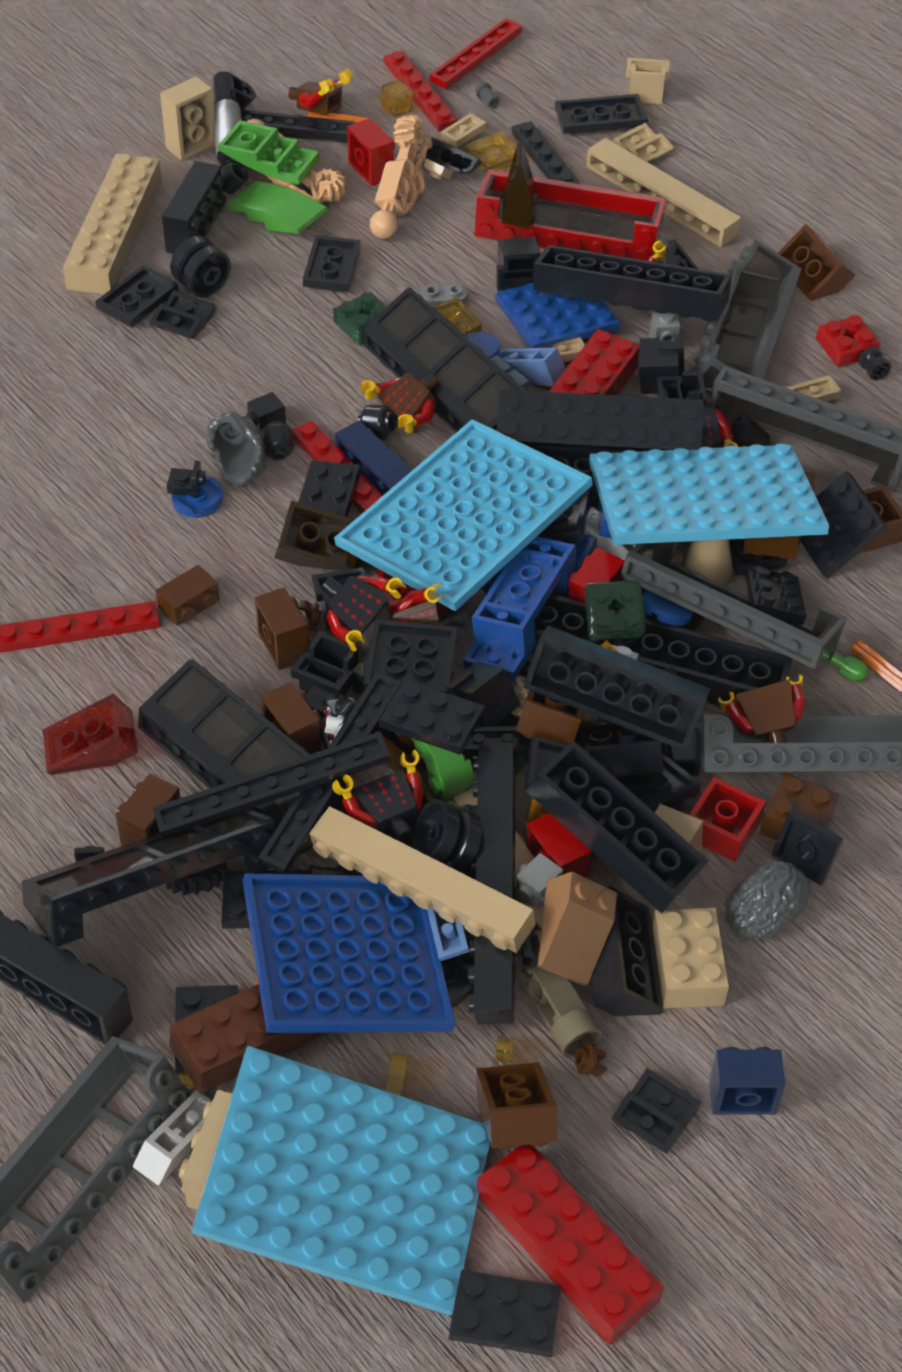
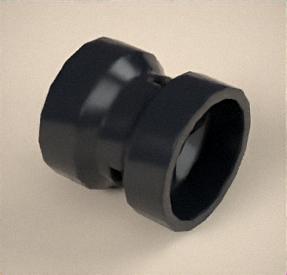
[858,347,891,381]

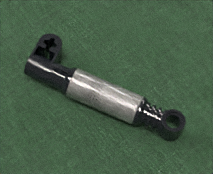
[213,71,256,195]

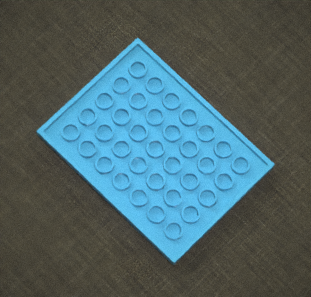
[334,419,592,611]
[589,443,829,545]
[191,1046,490,1316]

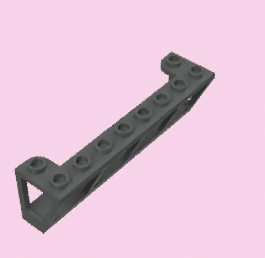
[694,714,902,772]
[0,1036,191,1303]

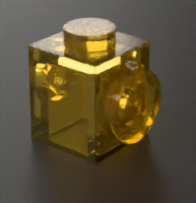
[378,79,413,117]

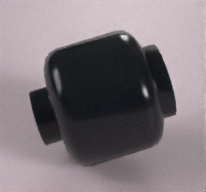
[358,405,396,438]
[260,421,294,461]

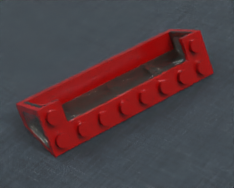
[474,169,667,261]

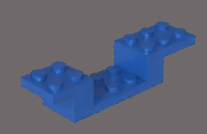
[463,535,597,681]

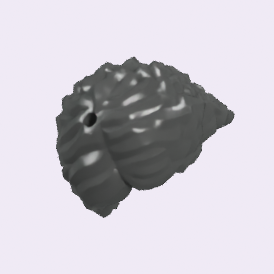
[206,412,266,486]
[726,862,811,939]

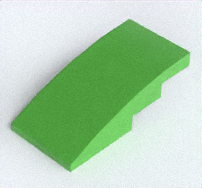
[217,120,320,185]
[227,181,327,234]

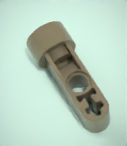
[515,949,602,1058]

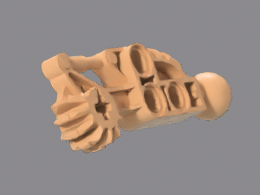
[370,115,432,239]
[246,119,346,204]

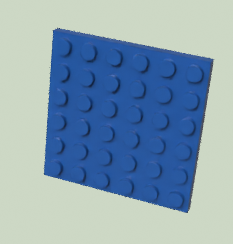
[242,874,455,1033]

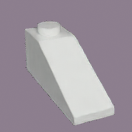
[132,1090,212,1186]

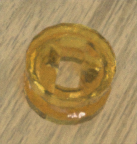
[494,1035,515,1065]

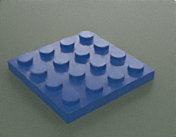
[495,283,620,348]

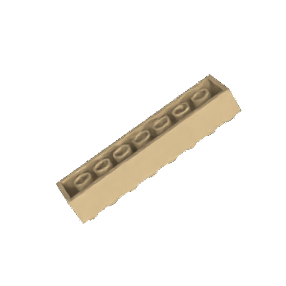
[63,153,162,294]

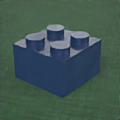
[709,1047,785,1115]

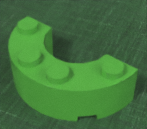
[395,733,474,801]

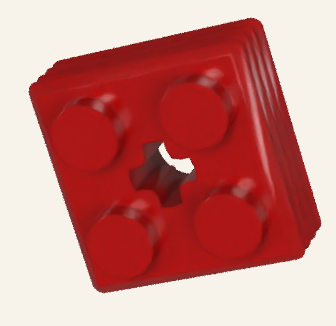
[816,315,881,367]

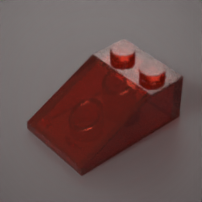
[43,693,138,775]

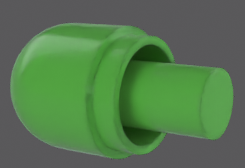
[830,653,868,682]

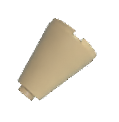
[681,539,733,586]

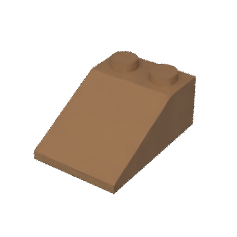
[538,872,617,986]

